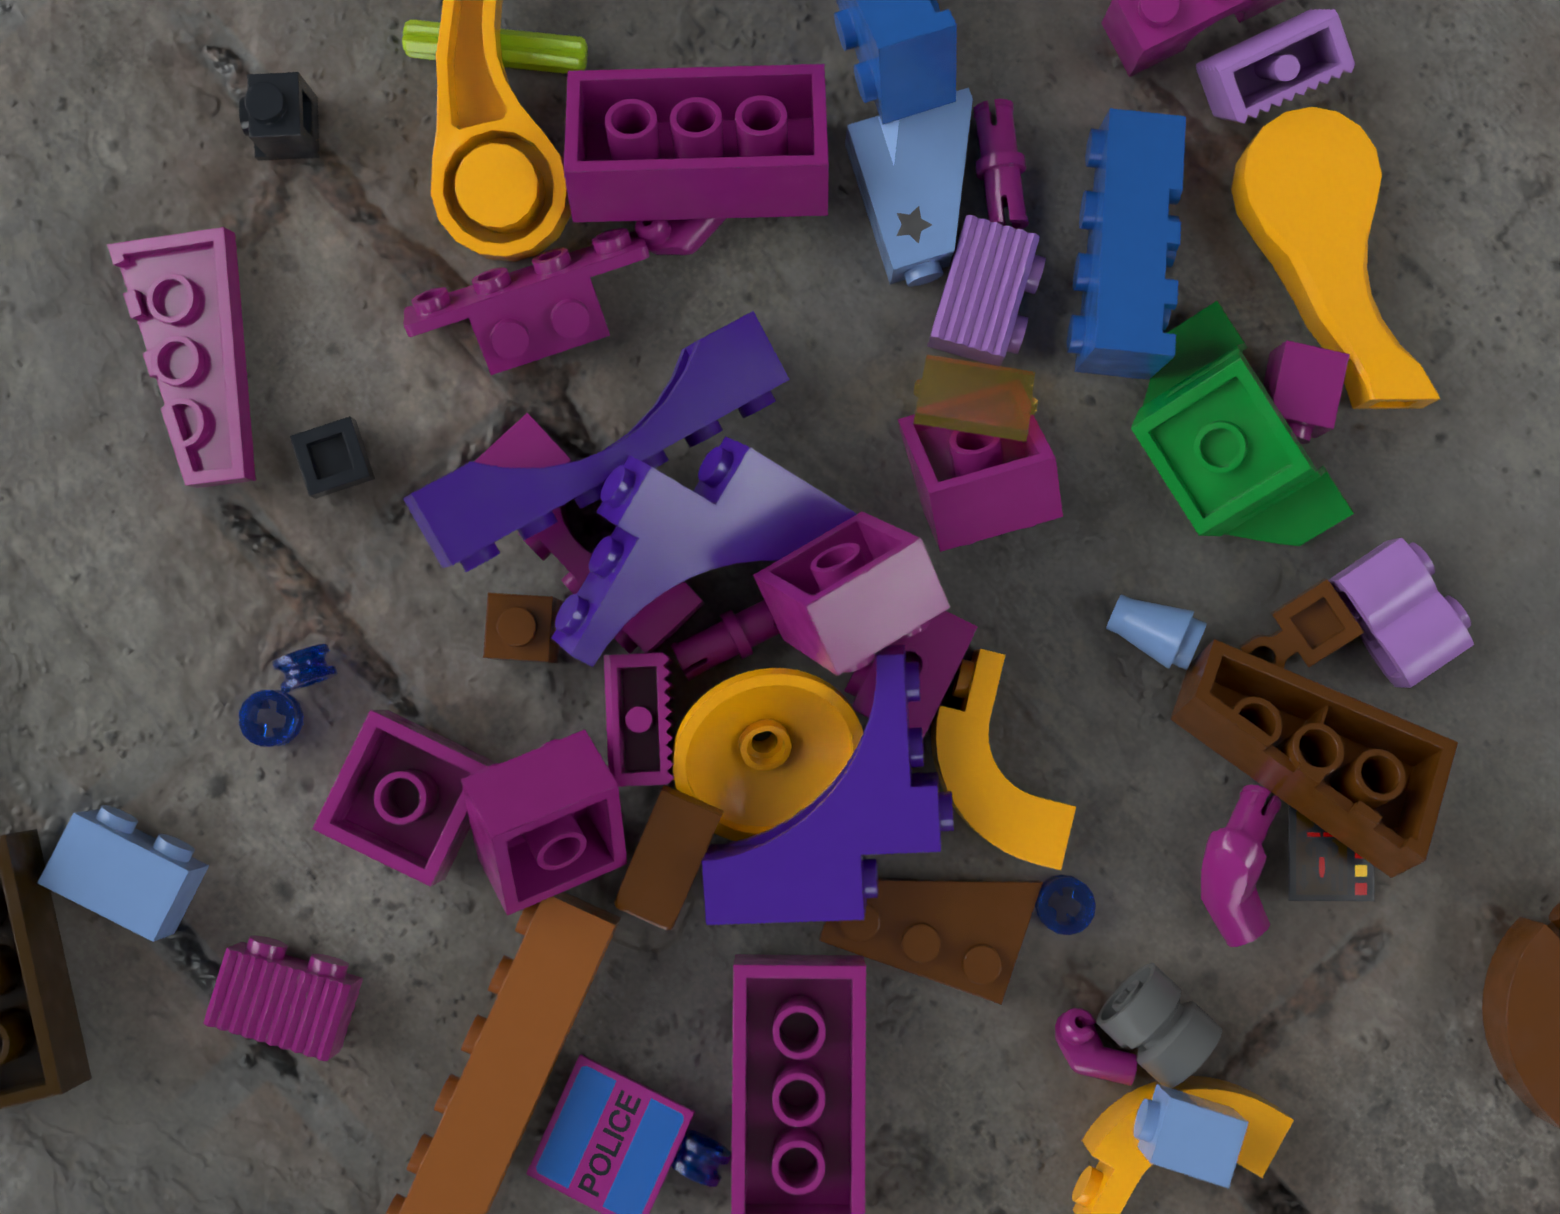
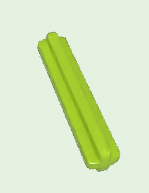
[402,19,588,74]

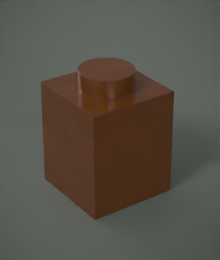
[483,593,562,664]

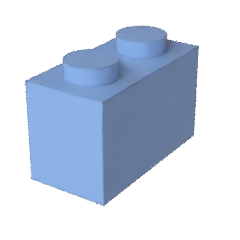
[38,805,209,942]

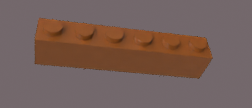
[386,892,621,1214]

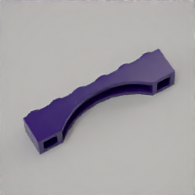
[403,311,790,572]

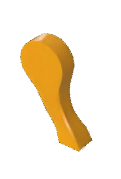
[431,0,571,262]
[1231,107,1440,409]

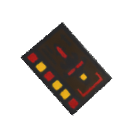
[1289,805,1375,901]

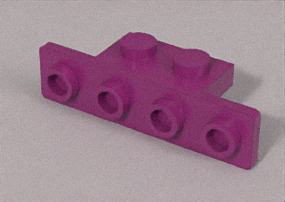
[403,228,650,375]

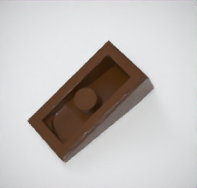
[614,785,724,930]

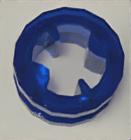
[272,644,338,693]
[239,690,303,747]
[1035,874,1096,935]
[671,1129,732,1187]

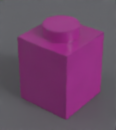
[1263,340,1350,444]

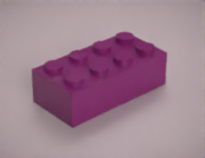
[564,64,829,222]
[731,954,866,1214]

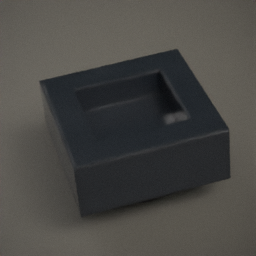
[290,416,375,499]

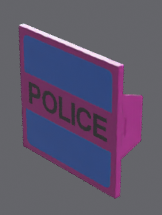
[526,1054,696,1214]

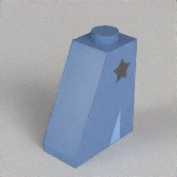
[845,87,973,287]

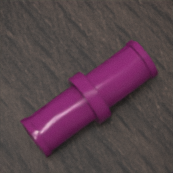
[973,98,1029,229]
[670,600,780,681]

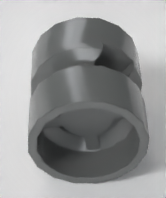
[1096,963,1222,1088]

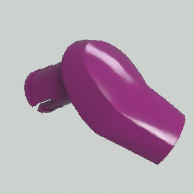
[1201,785,1281,947]

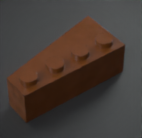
[1170,639,1458,878]

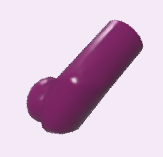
[635,218,727,255]
[1055,1008,1137,1086]

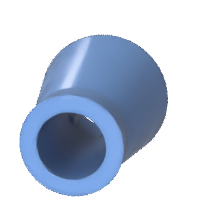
[1106,594,1207,670]

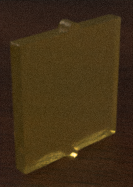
[913,355,1038,442]

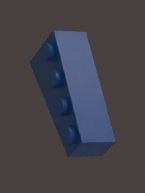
[834,0,957,124]
[1067,108,1186,380]

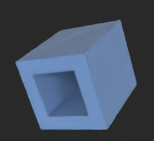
[1134,1084,1249,1188]

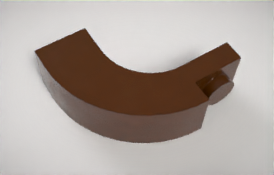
[1482,902,1560,1129]

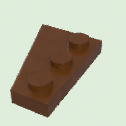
[819,878,1043,1005]

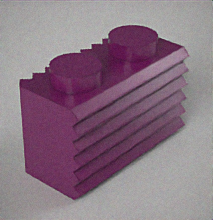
[604,653,676,787]
[203,935,363,1061]

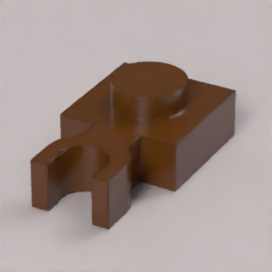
[1239,578,1364,668]

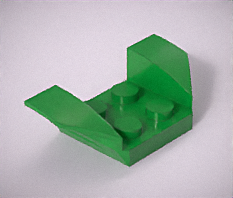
[1131,300,1354,546]

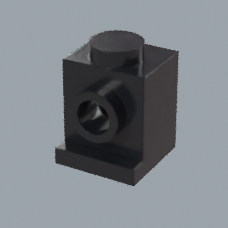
[239,72,320,161]

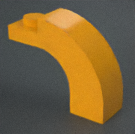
[931,649,1076,870]
[1072,1076,1294,1214]

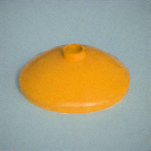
[672,668,863,841]

